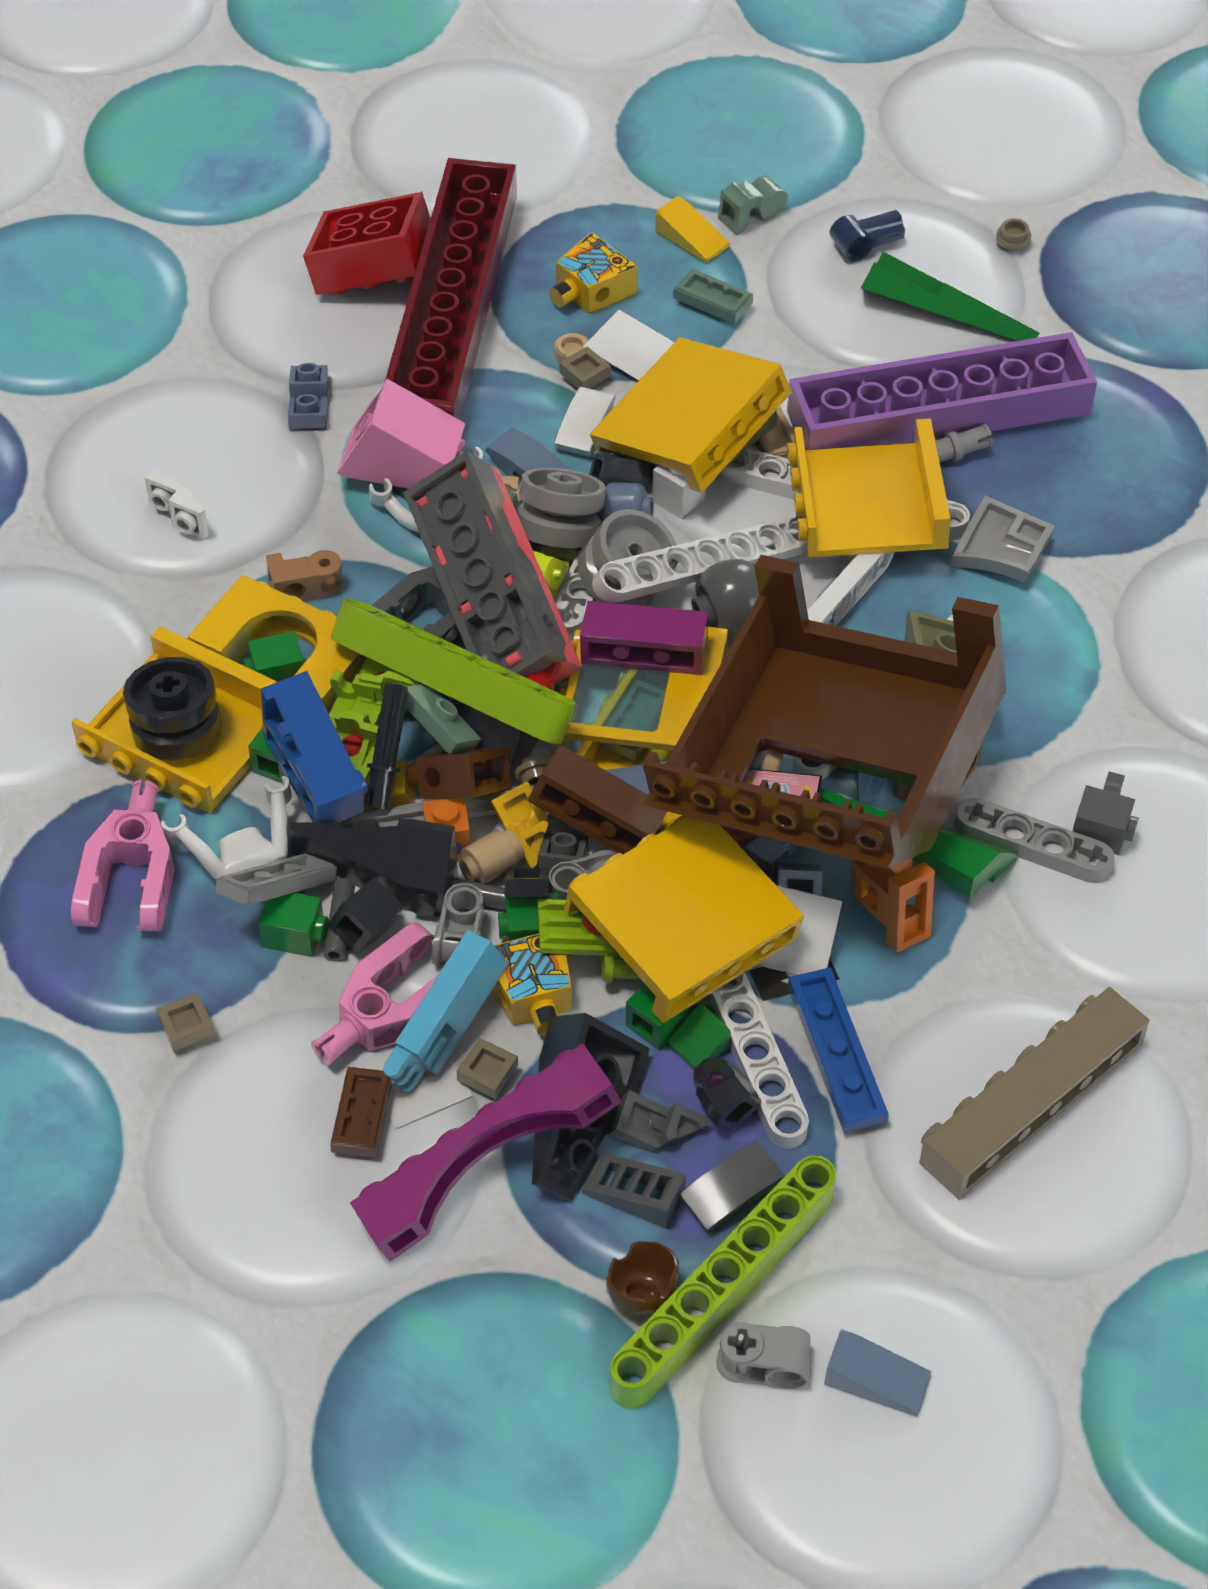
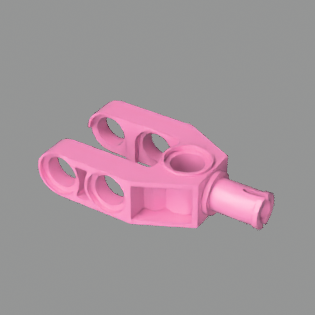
[71,780,175,932]
[311,922,439,1065]

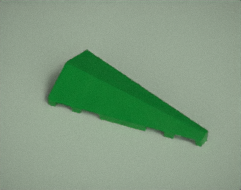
[861,251,1040,341]
[821,788,1018,899]

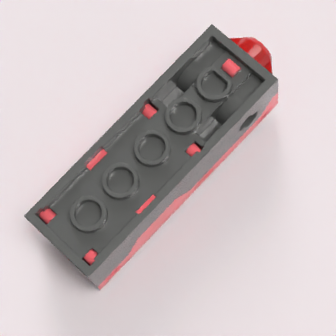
[403,451,582,691]

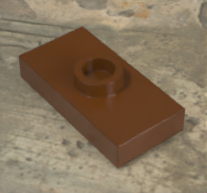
[330,1067,392,1158]

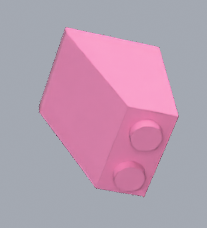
[337,379,465,489]

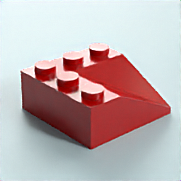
[303,192,431,295]

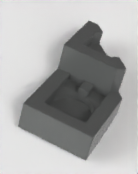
[609,1090,710,1152]

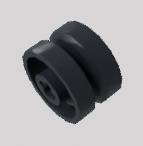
[123,657,222,760]

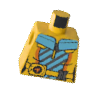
[549,232,637,313]
[491,934,571,1036]

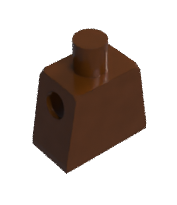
[405,747,512,799]

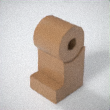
[266,550,343,602]

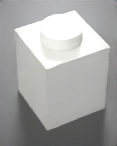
[653,465,706,519]

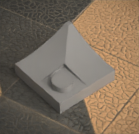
[949,496,1055,583]

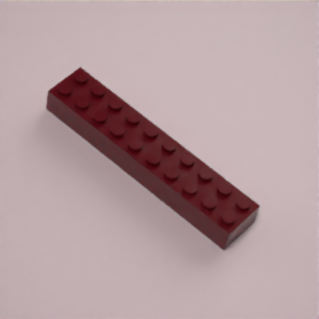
[385,158,517,420]

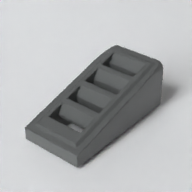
[582,1152,686,1228]

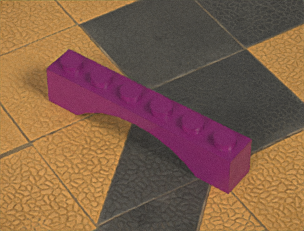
[350,1043,622,1261]

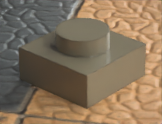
[559,346,611,389]
[156,993,215,1052]
[456,1037,518,1099]

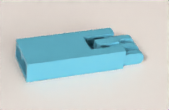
[383,930,509,1092]

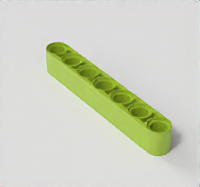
[331,598,576,744]
[610,1155,836,1409]

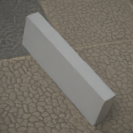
[215,853,337,906]

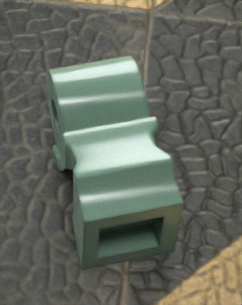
[718,175,788,235]

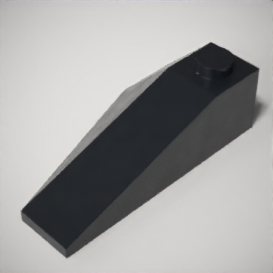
[289,819,458,917]
[531,1013,650,1201]

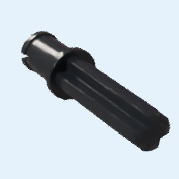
[364,682,408,809]

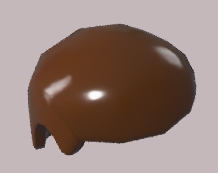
[606,1241,679,1316]

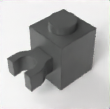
[1072,771,1139,856]

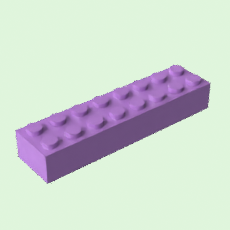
[787,332,1097,450]

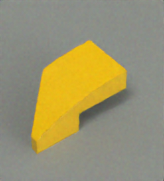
[489,781,549,868]

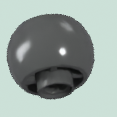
[691,559,759,645]

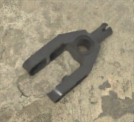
[371,566,463,646]

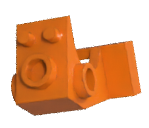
[851,857,935,953]

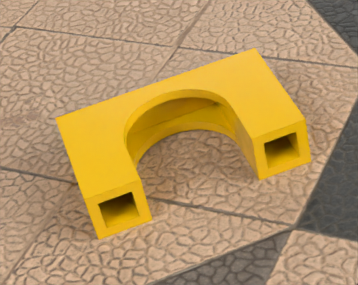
[187,575,367,714]

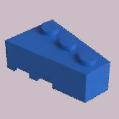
[261,671,368,822]

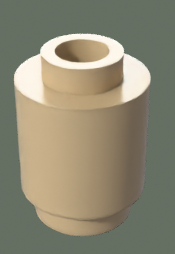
[459,829,524,884]

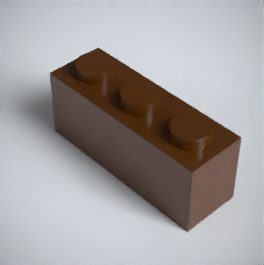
[527,744,667,854]

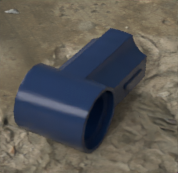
[829,209,905,262]

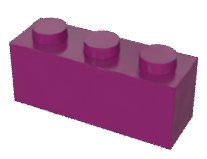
[580,601,708,675]

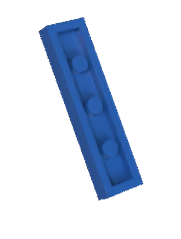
[788,967,889,1133]

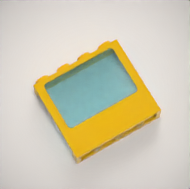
[557,627,728,751]

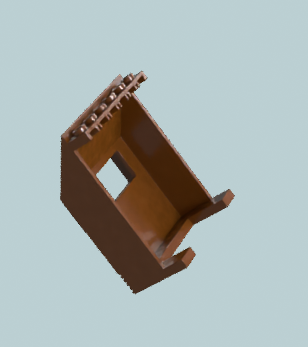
[642,555,1006,869]

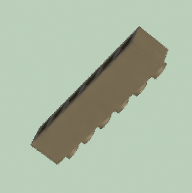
[919,986,1150,1200]

